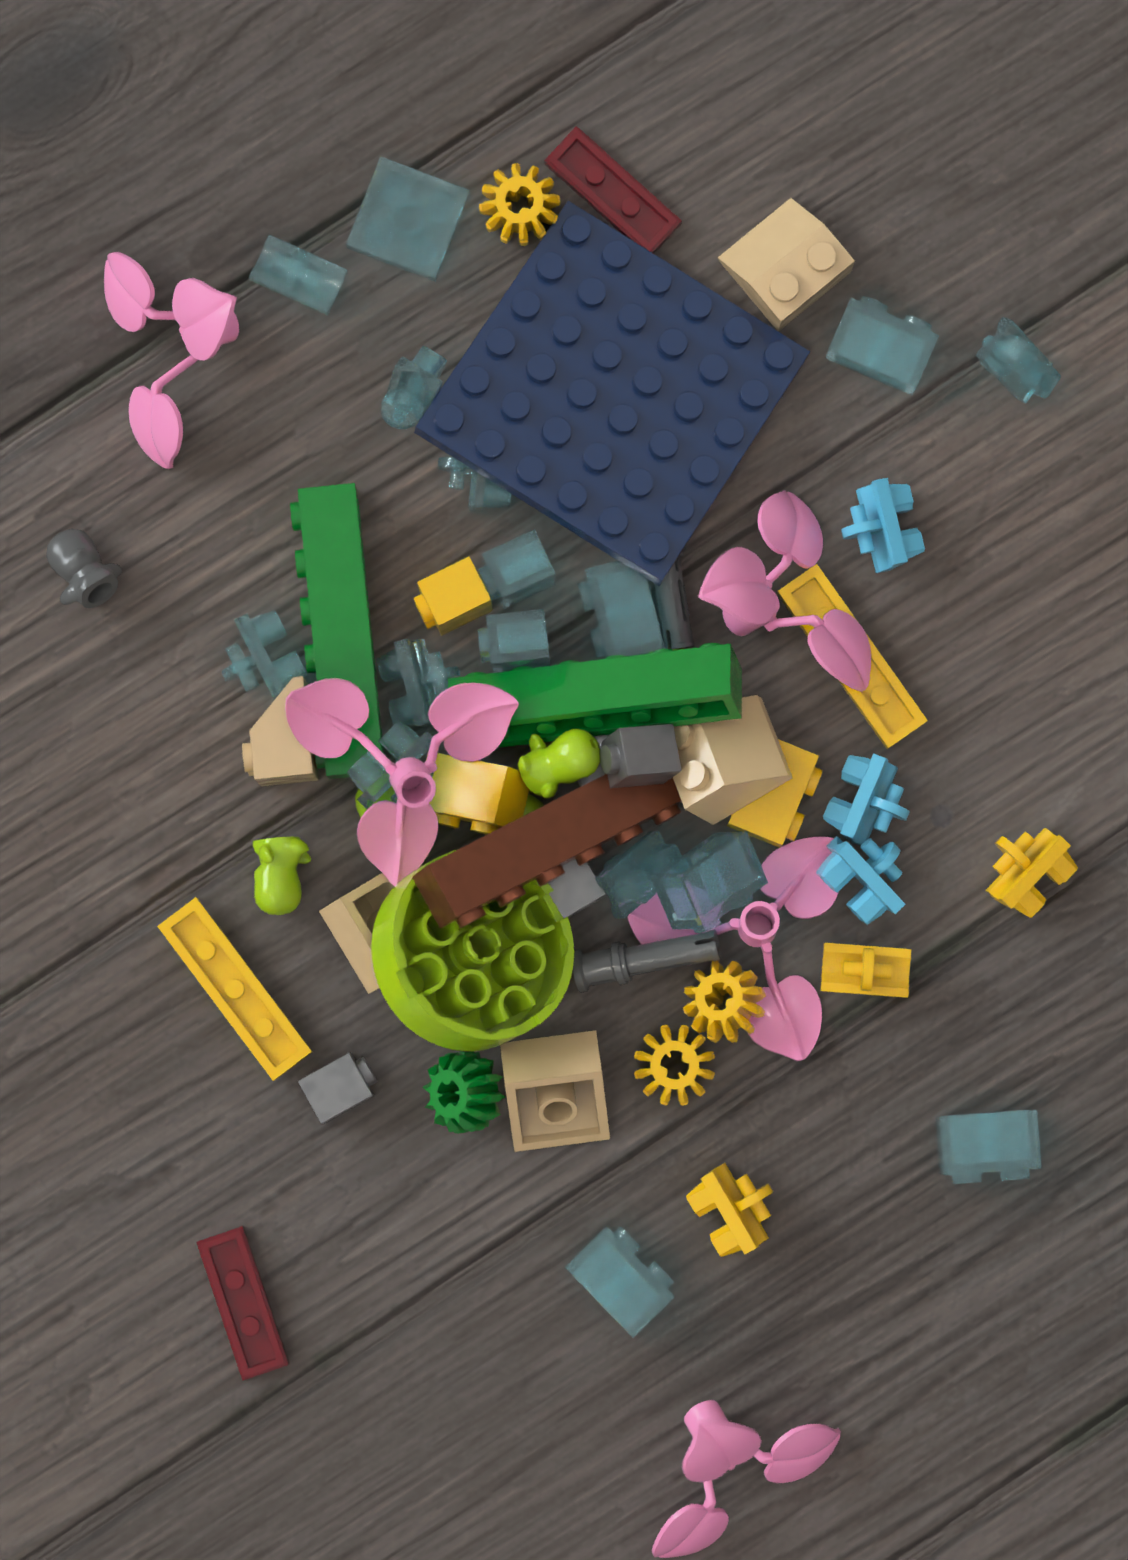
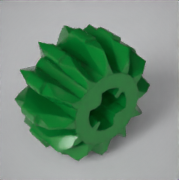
[422,1051,506,1134]

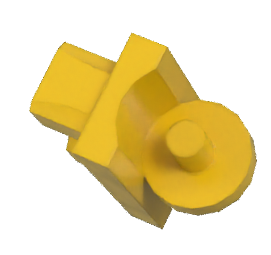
[986,828,1078,918]
[820,943,912,998]
[686,1163,774,1257]

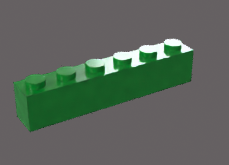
[290,483,386,779]
[448,643,742,748]

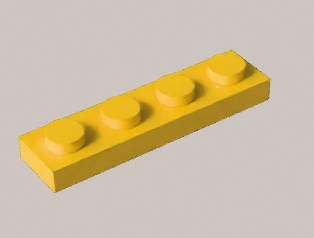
[777,564,928,749]
[157,897,313,1081]

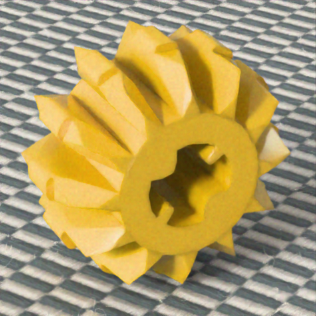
[479,163,560,246]
[683,961,766,1043]
[634,1025,715,1106]

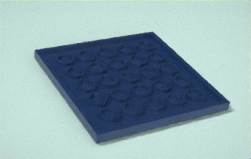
[414,201,810,586]

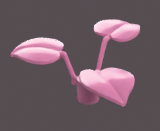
[104,252,239,469]
[698,490,871,692]
[285,678,519,886]
[627,837,838,1061]
[652,1400,841,1558]

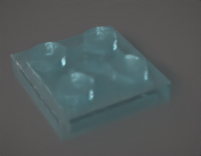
[346,156,470,282]

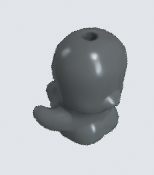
[46,528,122,608]

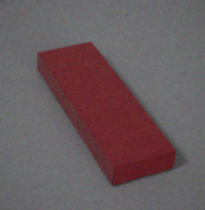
[544,126,682,254]
[196,1226,290,1381]

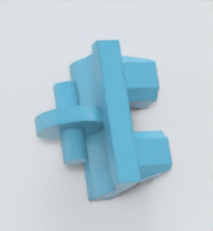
[841,478,925,573]
[823,753,910,846]
[816,836,905,925]

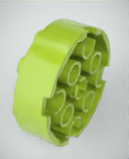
[371,850,574,1051]

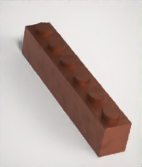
[412,774,682,929]

